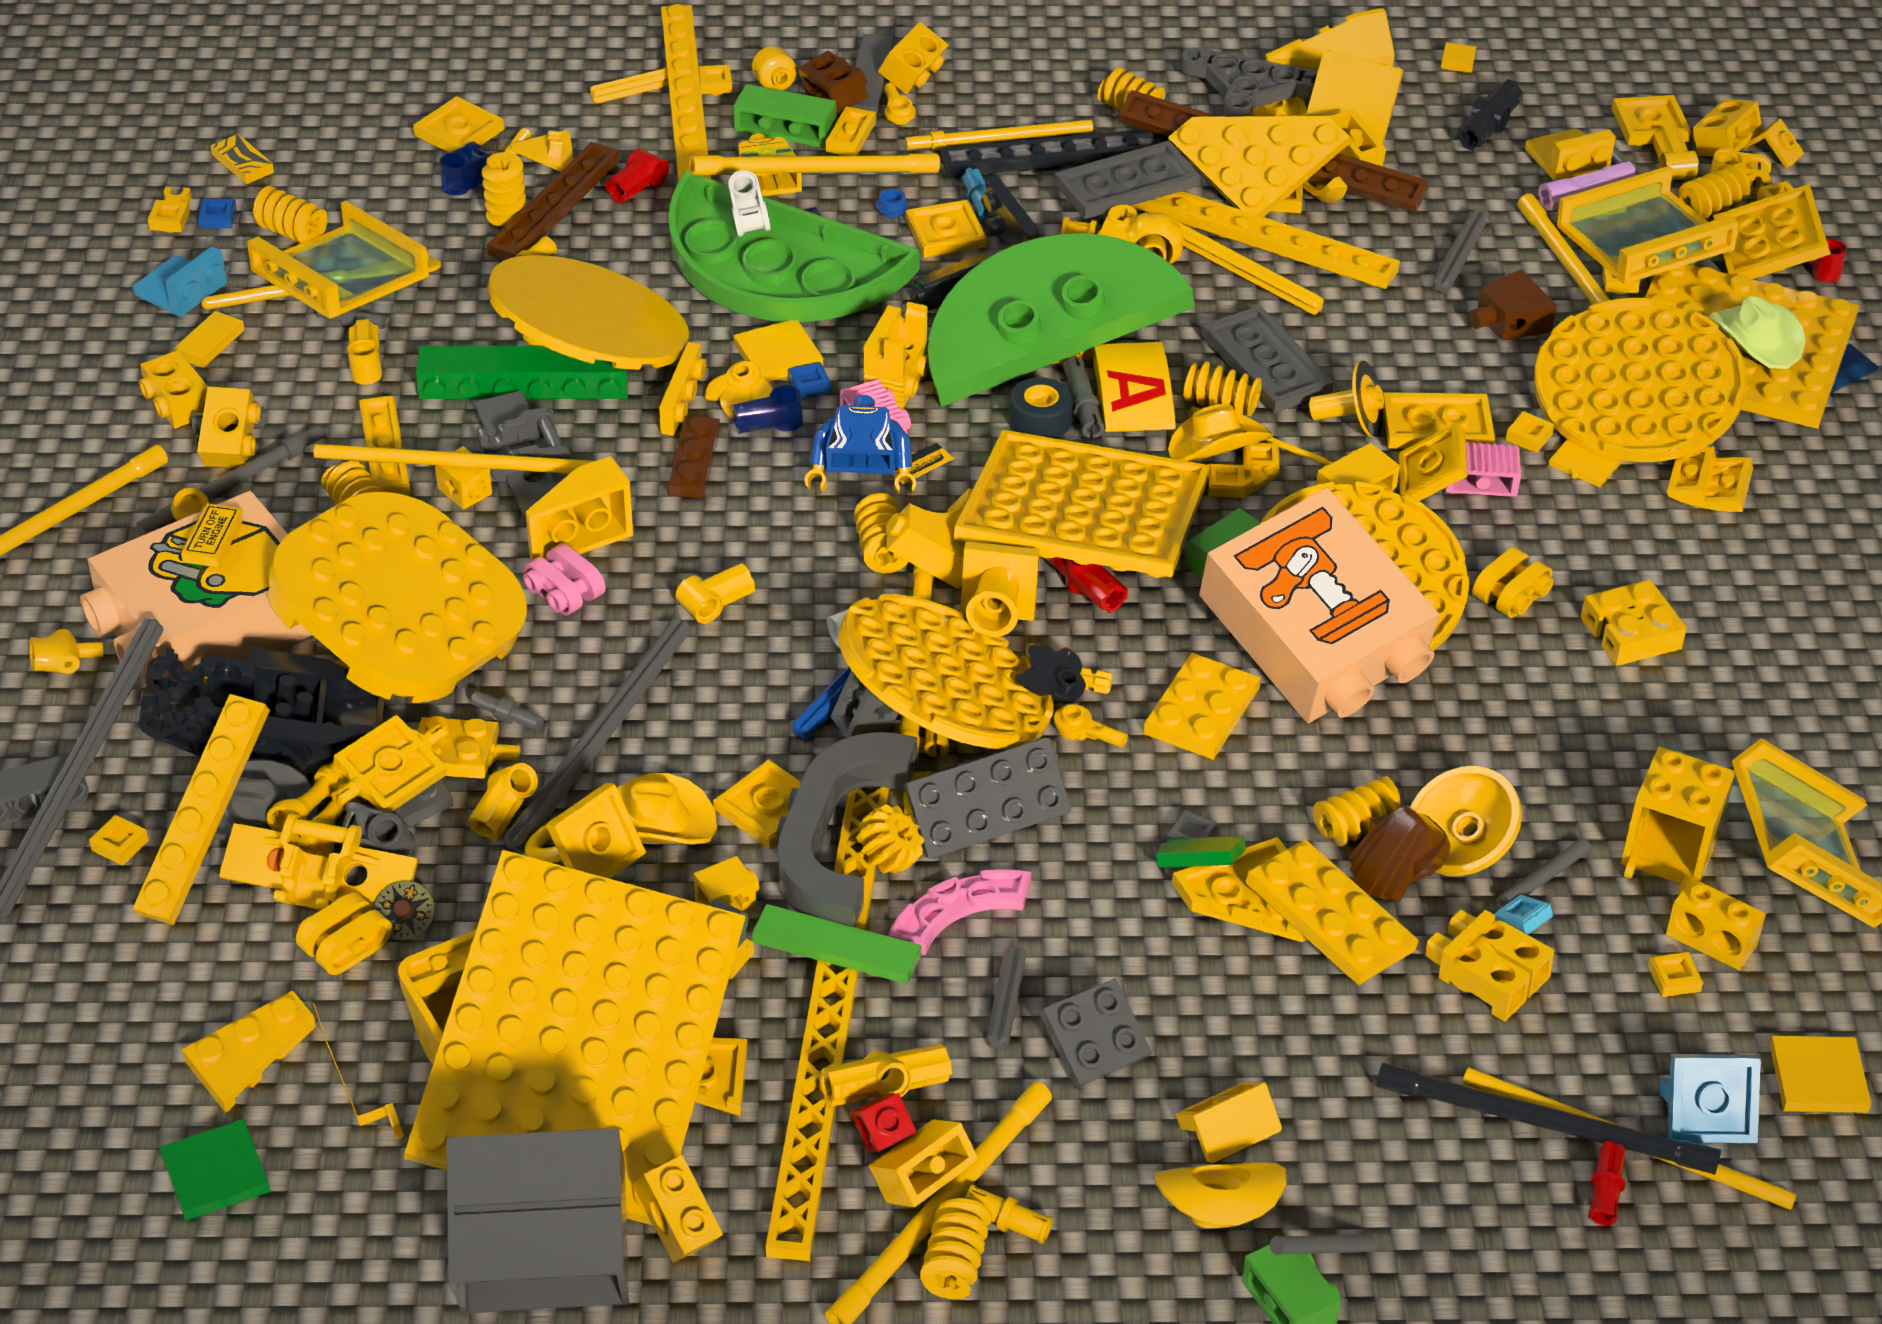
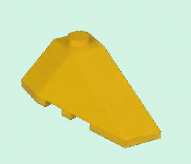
[1265,8,1395,80]

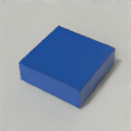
[198,199,237,228]
[788,362,831,399]

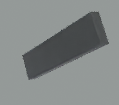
[853,34,894,116]

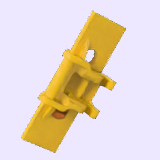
[219,813,419,910]

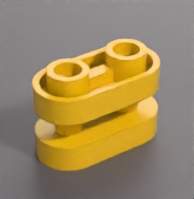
[1472,547,1554,618]
[296,893,392,975]

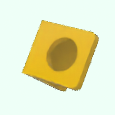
[1742,118,1804,168]

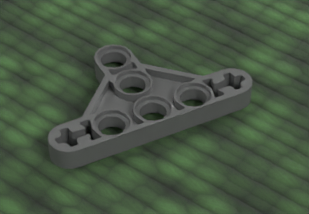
[1181,47,1318,117]

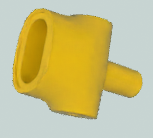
[29,629,104,674]

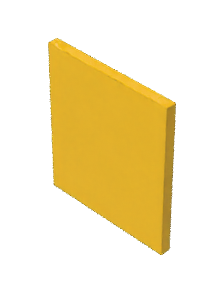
[1306,50,1404,144]

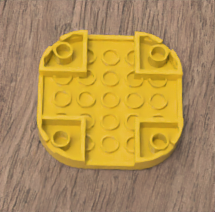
[267,492,527,703]

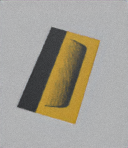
[892,443,955,484]

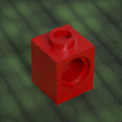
[850,1093,917,1152]

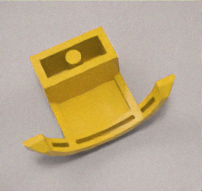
[1276,107,1387,204]

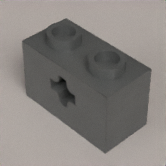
[831,670,898,738]

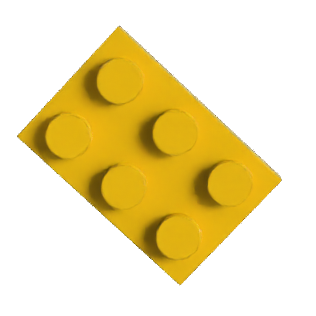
[1383,392,1495,449]
[1143,653,1261,760]

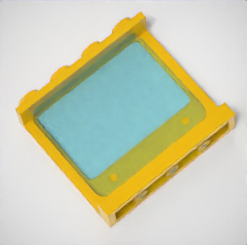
[1557,166,1739,284]
[247,201,429,319]
[1731,738,1882,928]

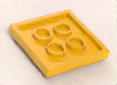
[1713,184,1831,280]

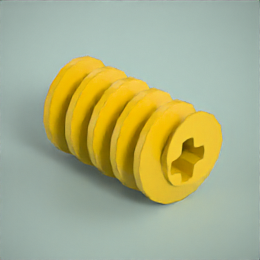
[1097,67,1166,111]
[482,152,526,226]
[1677,165,1751,219]
[253,186,327,243]
[1183,361,1262,417]
[321,460,383,505]
[854,493,908,574]
[1313,776,1401,846]
[920,1198,992,1299]

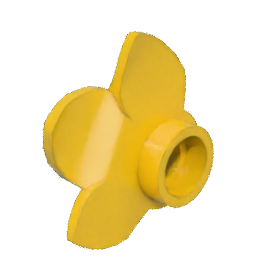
[705,361,773,419]

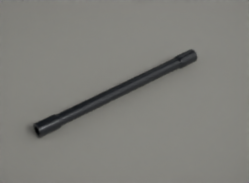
[1376,1063,1722,1175]

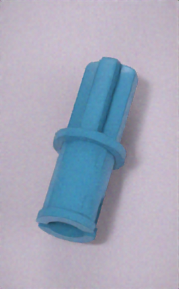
[962,168,989,221]

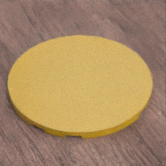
[487,255,689,370]
[1534,298,1747,462]
[1260,481,1469,651]
[838,594,1054,749]

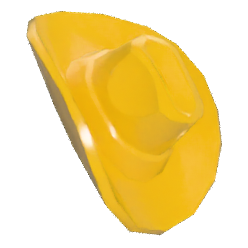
[1168,404,1273,462]
[618,773,717,845]
[1155,1162,1286,1228]

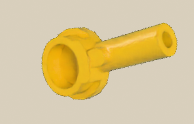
[884,83,916,125]
[1054,704,1128,748]

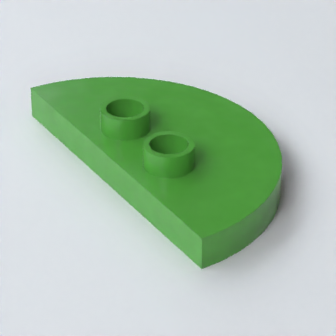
[669,171,920,322]
[928,233,1195,407]

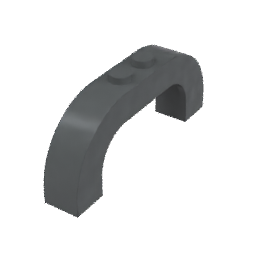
[777,732,917,928]

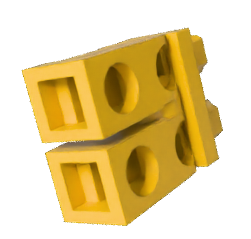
[1425,909,1555,1022]

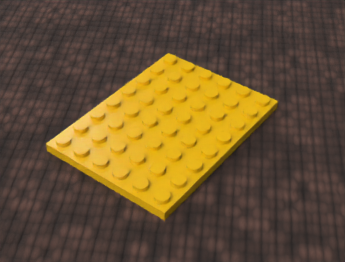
[404,850,746,1226]

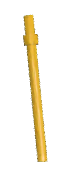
[905,120,1093,151]

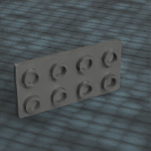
[905,738,1071,859]

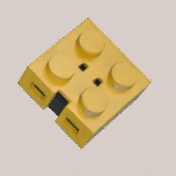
[1581,579,1687,666]

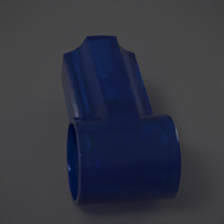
[732,385,803,434]

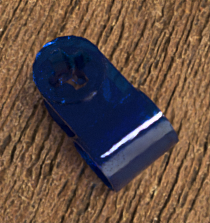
[440,142,494,196]

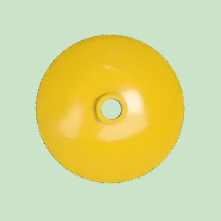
[1410,766,1522,876]

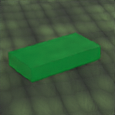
[1156,836,1246,868]

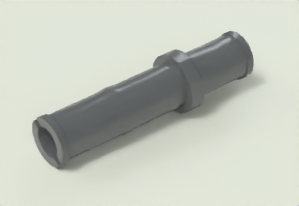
[1063,356,1105,438]

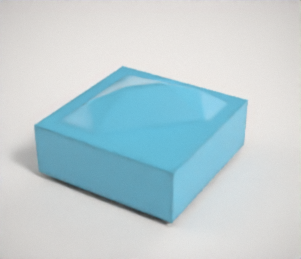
[1494,894,1553,935]

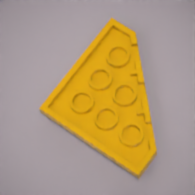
[1168,116,1351,217]

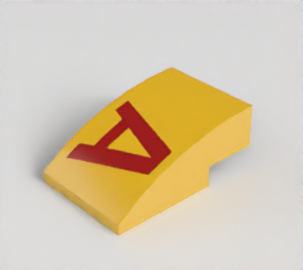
[1093,342,1175,432]

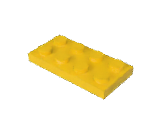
[1245,839,1419,986]

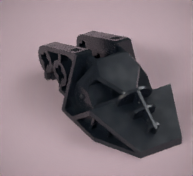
[138,647,384,768]

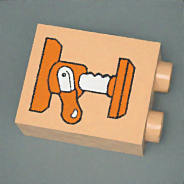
[1199,487,1439,724]

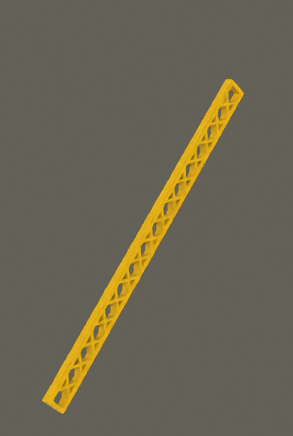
[766,786,890,1262]

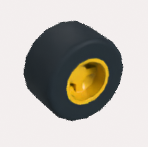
[1009,377,1073,439]

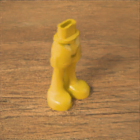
[267,762,367,857]

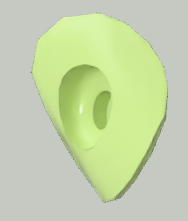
[1708,296,1806,369]

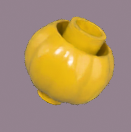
[1125,212,1183,264]

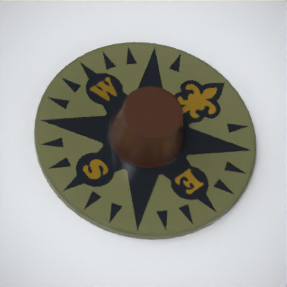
[373,881,435,941]

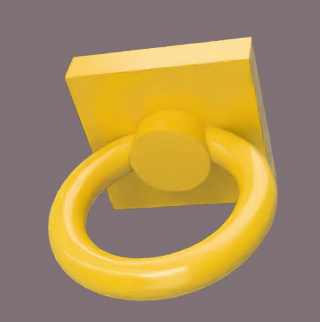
[525,783,646,879]

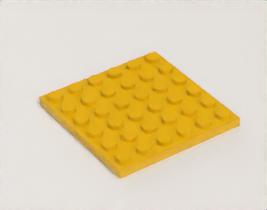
[1645,264,1860,429]
[954,430,1210,578]

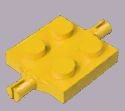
[331,715,448,813]
[417,716,520,779]

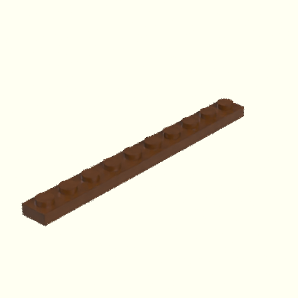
[1118,90,1429,213]

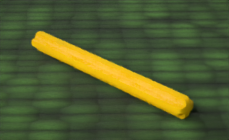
[1169,217,1324,315]

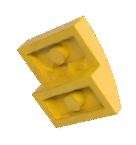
[1667,447,1753,512]

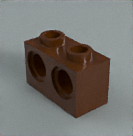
[798,50,869,115]

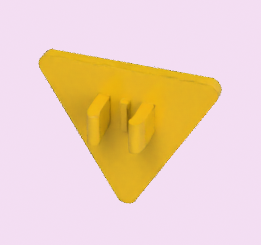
[510,130,574,172]

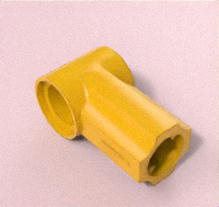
[1653,126,1698,180]
[347,319,382,385]
[675,563,755,624]
[468,763,538,841]

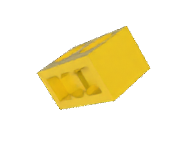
[878,22,949,95]
[1693,99,1762,157]
[139,350,208,429]
[1666,878,1766,971]

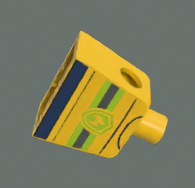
[739,133,802,197]

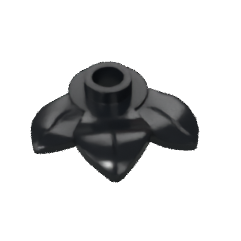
[1015,643,1086,704]

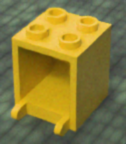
[1621,746,1736,895]

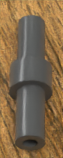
[317,307,386,329]
[471,690,544,731]

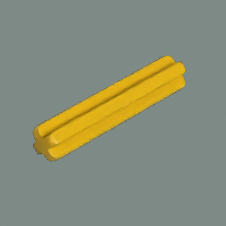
[590,68,668,104]

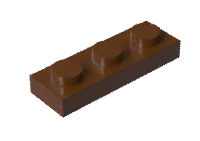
[668,416,720,499]

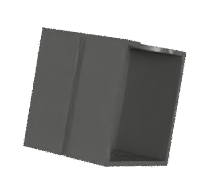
[447,1128,630,1314]

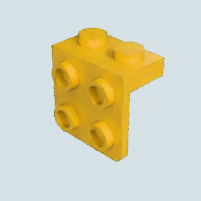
[1525,129,1616,181]

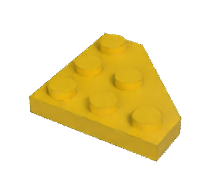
[1172,837,1308,942]

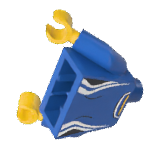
[805,395,916,495]

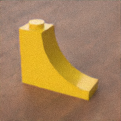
[886,488,973,589]

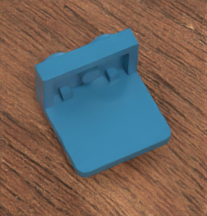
[133,246,227,317]

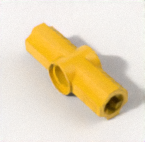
[819,1043,952,1107]

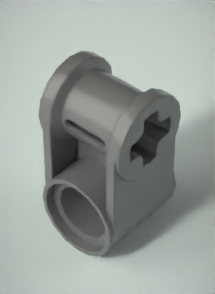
[335,802,415,856]

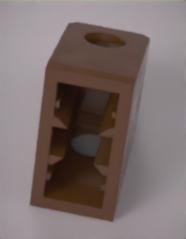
[1469,269,1557,340]

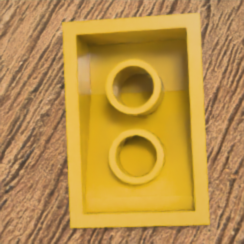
[526,456,633,562]

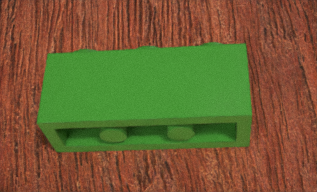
[734,84,836,148]

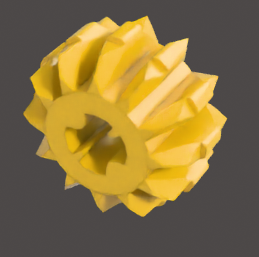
[856,804,925,874]

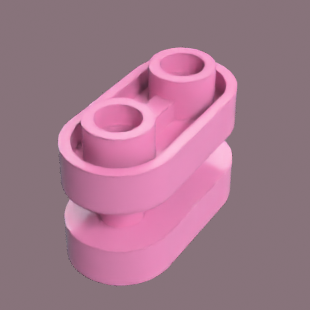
[523,543,606,616]

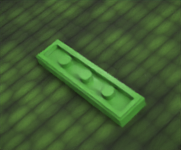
[752,904,921,984]

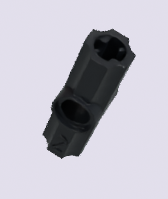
[1457,79,1523,151]

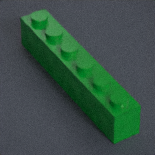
[416,346,630,399]

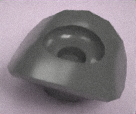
[213,759,319,840]

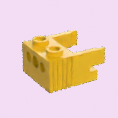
[864,302,930,409]

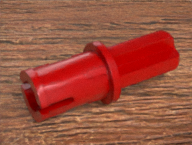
[1588,1141,1626,1226]

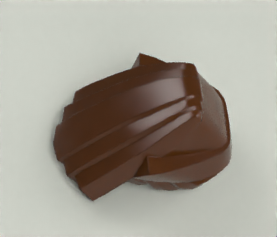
[1349,806,1451,902]

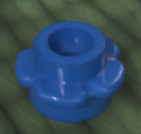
[876,189,908,218]

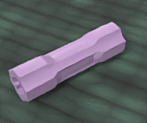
[1538,161,1636,211]

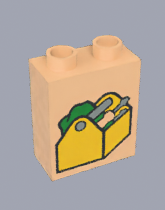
[80,490,312,678]

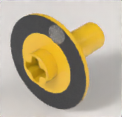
[1309,361,1384,437]

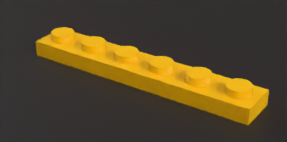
[133,694,270,925]

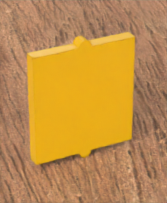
[1548,439,1623,488]

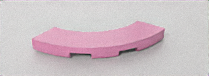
[887,869,1032,955]

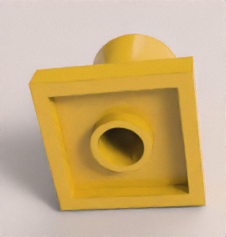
[960,541,1040,637]

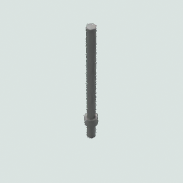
[136,425,324,535]

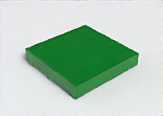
[159,1119,271,1221]

